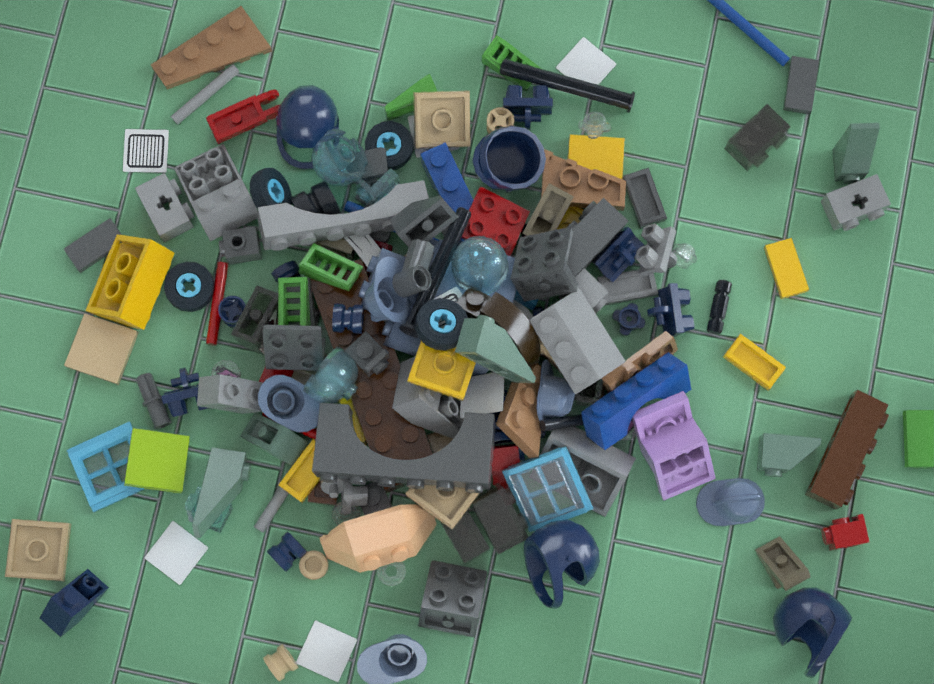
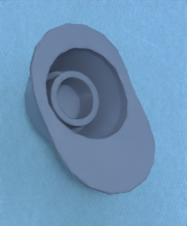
[364,256,409,323]
[537,360,575,421]
[258,375,323,432]
[696,478,765,526]
[357,634,427,684]

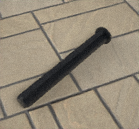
[500,59,635,113]
[399,207,471,338]

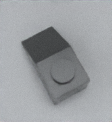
[390,196,458,247]

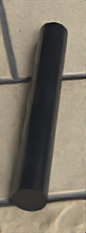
[539,414,584,432]

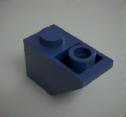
[40,569,109,637]

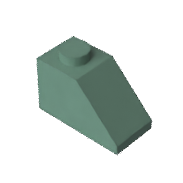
[240,412,308,466]
[757,433,821,477]

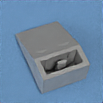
[174,144,258,241]
[392,357,464,439]

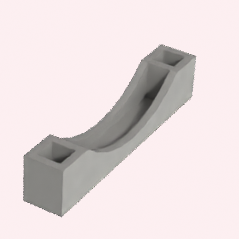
[258,180,429,251]

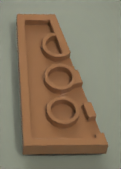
[151,6,272,90]

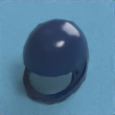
[276,85,339,169]
[472,125,546,192]
[523,519,600,609]
[773,587,852,678]

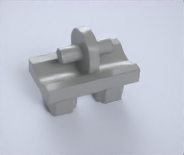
[635,223,678,278]
[321,479,368,514]

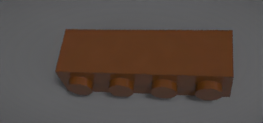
[805,390,889,510]

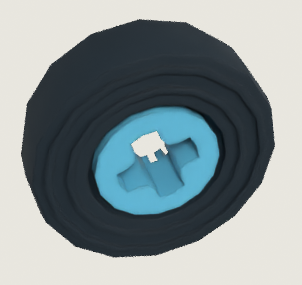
[365,121,414,171]
[250,168,292,209]
[164,261,214,312]
[415,298,468,351]

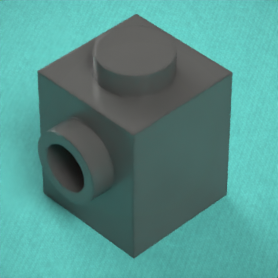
[219,226,262,265]

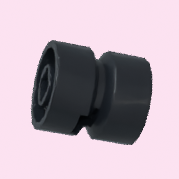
[290,180,341,215]

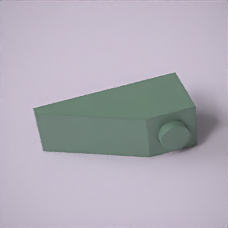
[833,123,880,185]
[455,315,536,383]
[192,447,251,538]

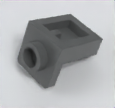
[345,331,390,377]
[360,481,392,515]

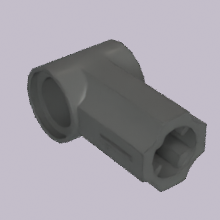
[392,239,434,298]

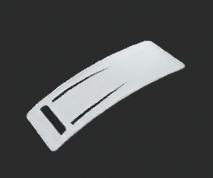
[343,235,381,267]

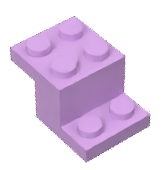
[632,391,716,501]

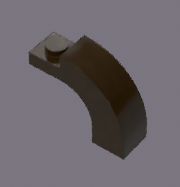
[456,286,540,371]

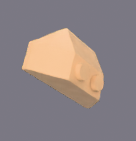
[320,504,437,573]

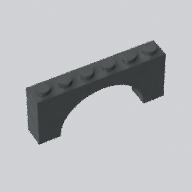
[312,403,496,493]

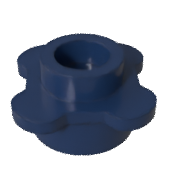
[613,303,645,336]

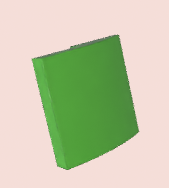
[903,410,934,469]

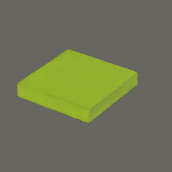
[124,428,190,493]

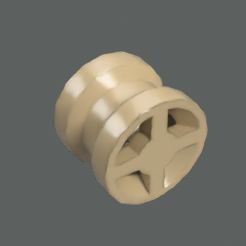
[486,107,514,134]
[263,644,299,682]

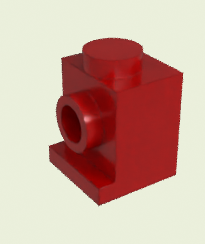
[821,514,870,551]

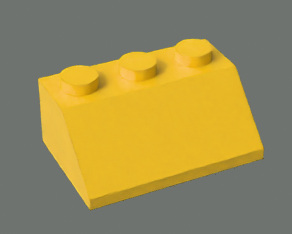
[85,234,174,330]

